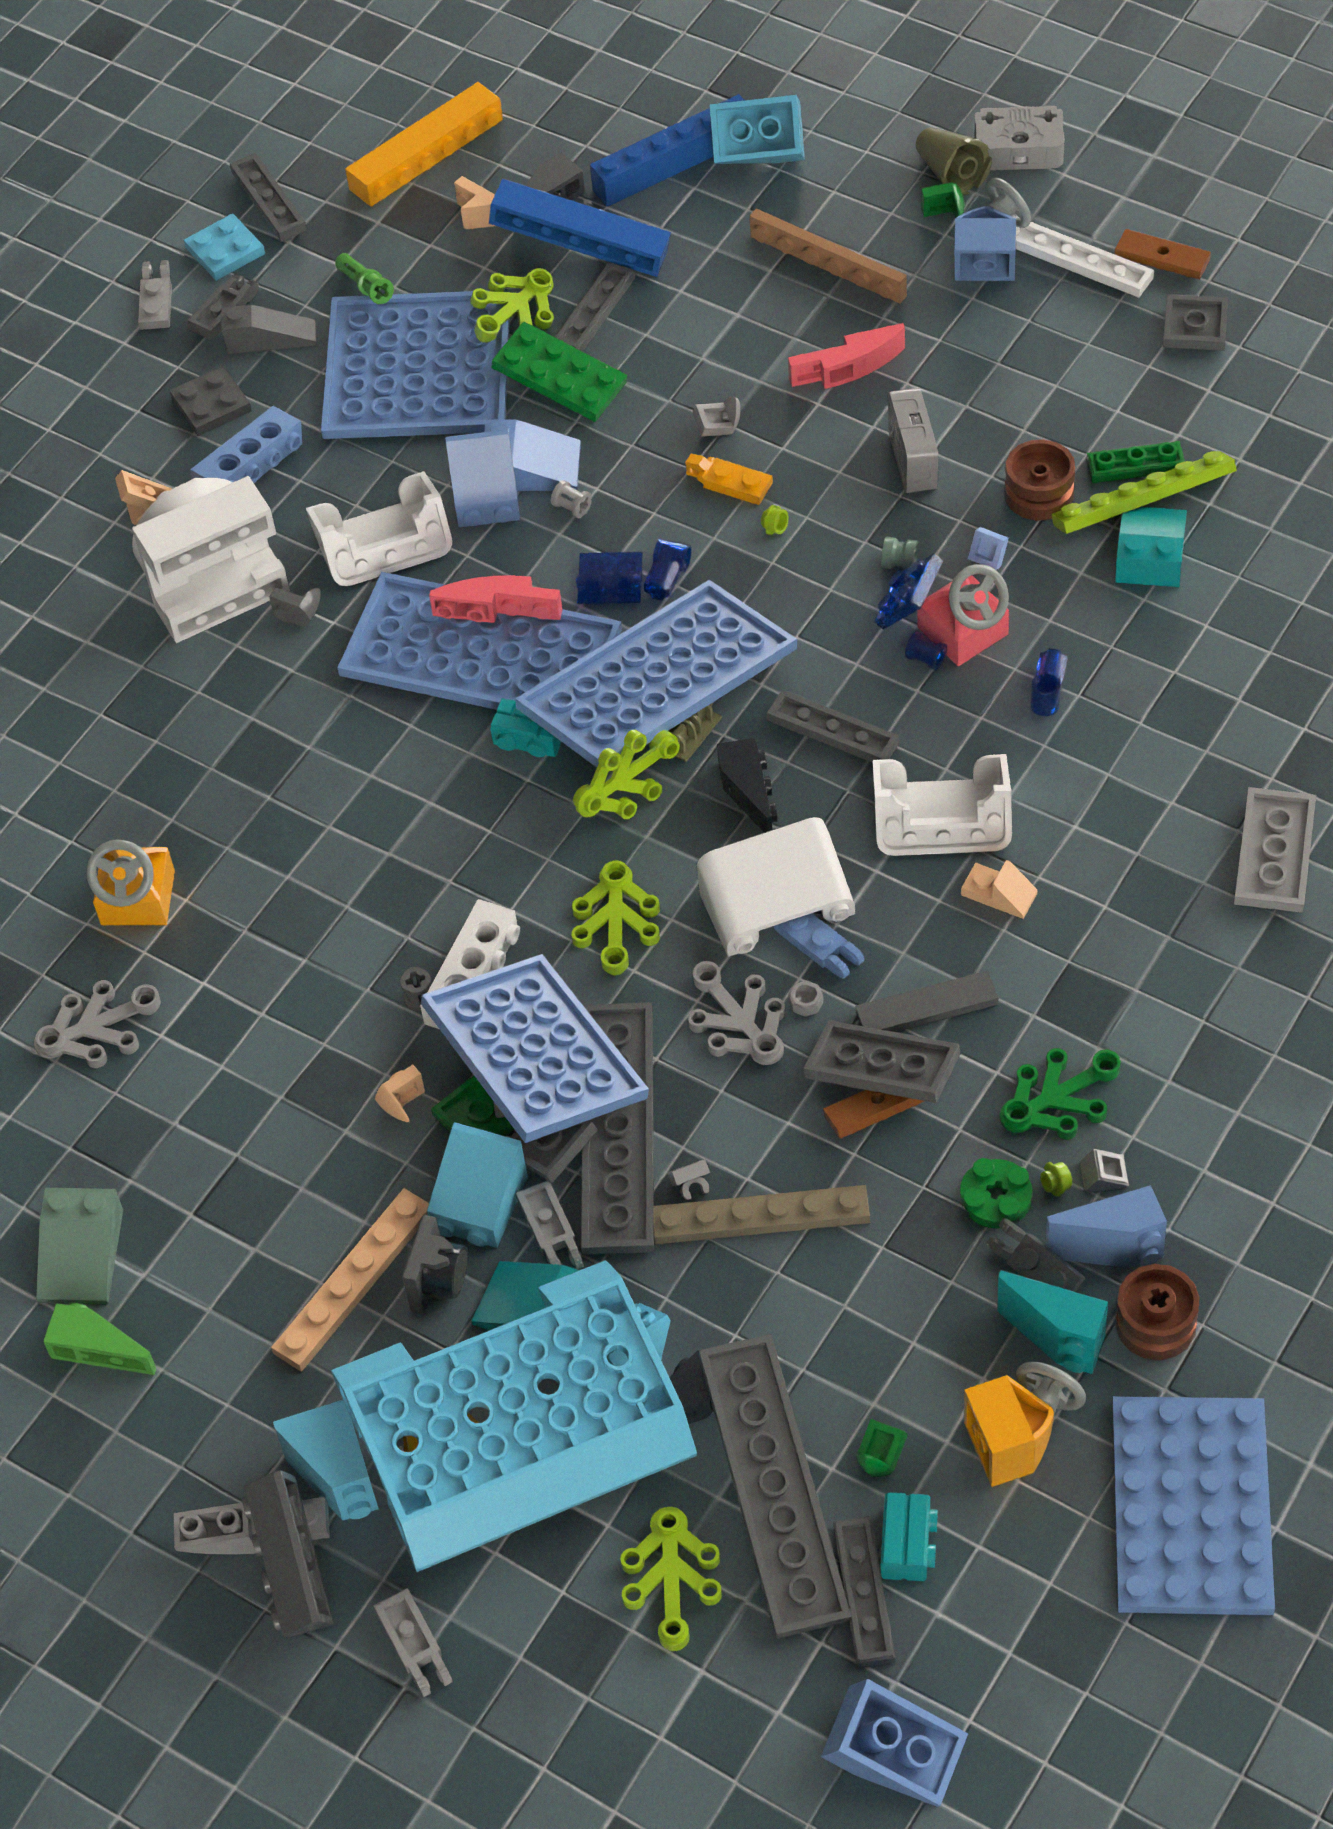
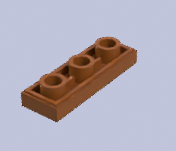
[1115,229,1211,280]
[823,1090,924,1139]

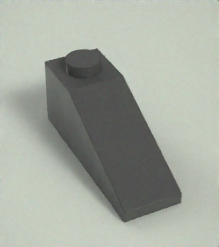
[513,152,585,234]
[222,305,317,354]

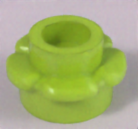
[761,505,789,536]
[1040,1162,1072,1197]

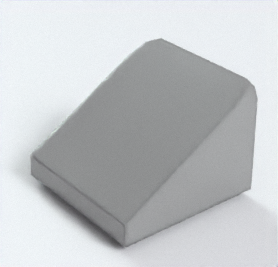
[1080,1149,1129,1192]

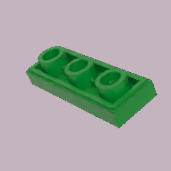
[1087,441,1185,483]

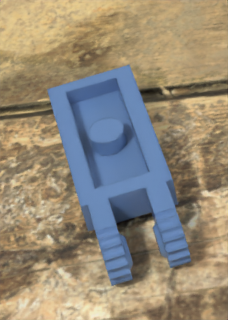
[774,913,865,979]

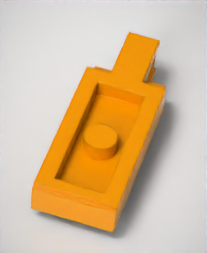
[685,454,773,505]

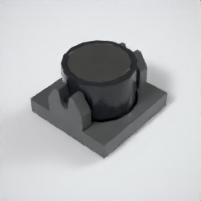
[402,1215,468,1315]

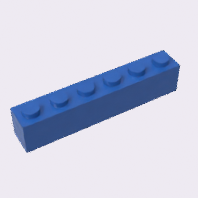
[590,94,745,207]
[489,179,671,277]

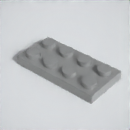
[1234,787,1316,913]

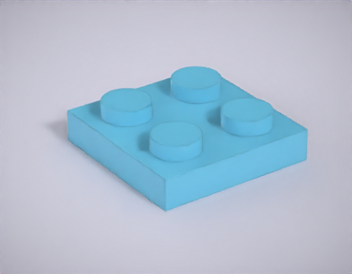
[184,213,265,281]

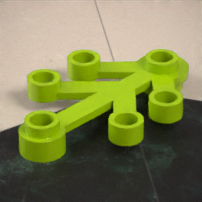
[470,268,554,343]
[573,729,680,820]
[571,860,660,976]
[620,1507,722,1651]

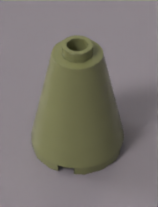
[916,127,992,195]

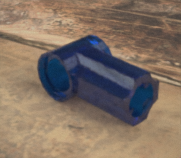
[643,538,692,601]
[1030,648,1068,716]

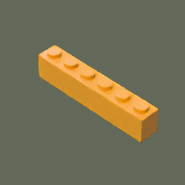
[345,82,503,207]

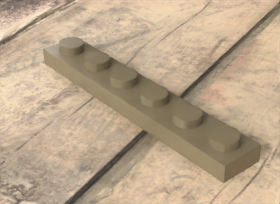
[654,1185,870,1244]

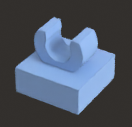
[968,527,1009,570]

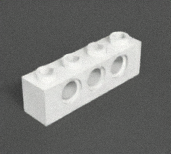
[420,899,520,1029]

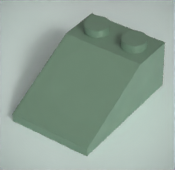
[36,1188,123,1304]

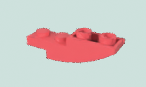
[788,323,905,389]
[429,575,563,623]

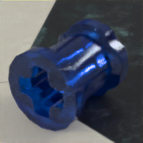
[905,632,947,671]

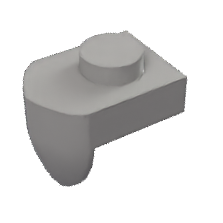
[692,397,741,436]

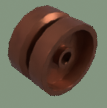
[1005,439,1075,521]
[1115,1264,1200,1360]

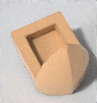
[375,1065,425,1122]

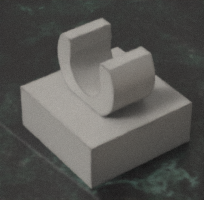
[667,1159,710,1200]

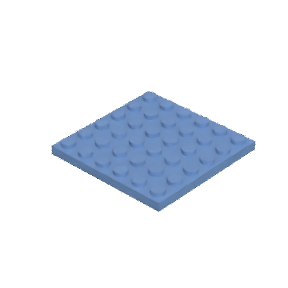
[321,290,510,439]

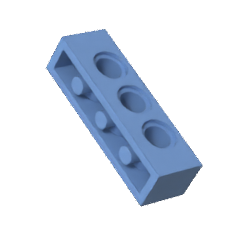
[190,406,302,483]

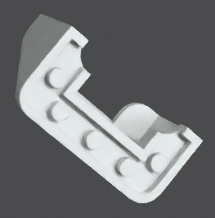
[306,471,452,586]
[873,754,1012,856]
[697,817,855,957]

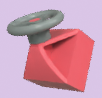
[917,564,1009,666]

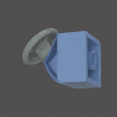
[954,178,1031,281]

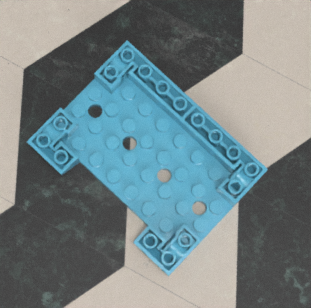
[331,1260,697,1572]

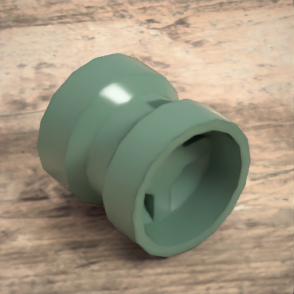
[881,536,918,572]

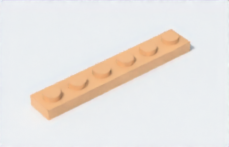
[271,1188,429,1372]

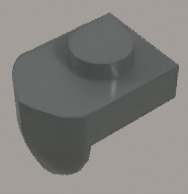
[269,587,321,627]

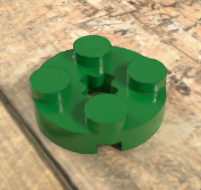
[960,1158,1032,1229]

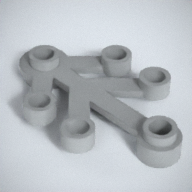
[688,961,786,1065]
[34,980,161,1068]

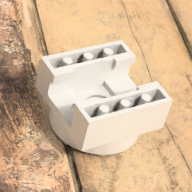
[132,476,290,643]

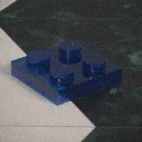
[874,553,943,630]

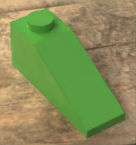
[43,1303,156,1375]

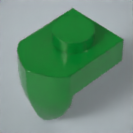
[921,183,965,218]
[856,1419,908,1477]

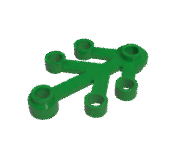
[1000,1048,1121,1140]

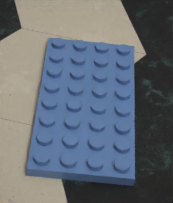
[337,572,622,710]
[515,580,797,767]

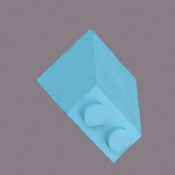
[427,1122,528,1248]
[273,1400,379,1520]

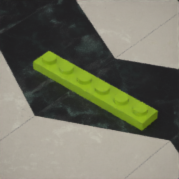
[1051,451,1237,534]

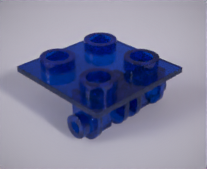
[576,552,643,604]

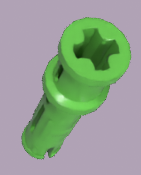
[335,253,394,304]

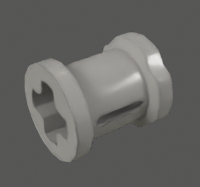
[550,480,592,518]

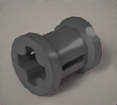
[400,967,431,1011]

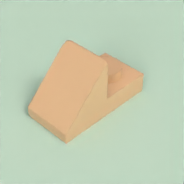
[454,176,495,229]
[115,470,172,525]
[961,860,1037,919]

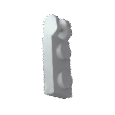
[138,260,172,330]
[516,1180,584,1269]
[373,1588,453,1697]

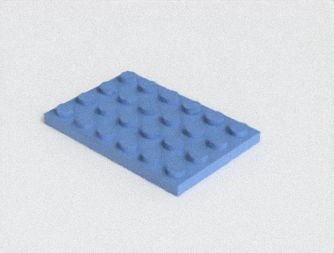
[421,954,649,1143]
[1112,1396,1275,1615]

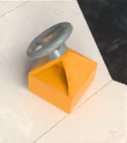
[86,840,175,925]
[964,1362,1086,1487]

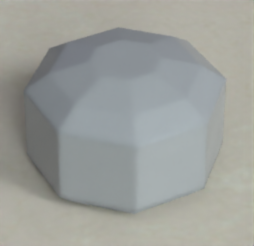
[788,980,823,1017]

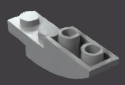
[174,1497,330,1554]

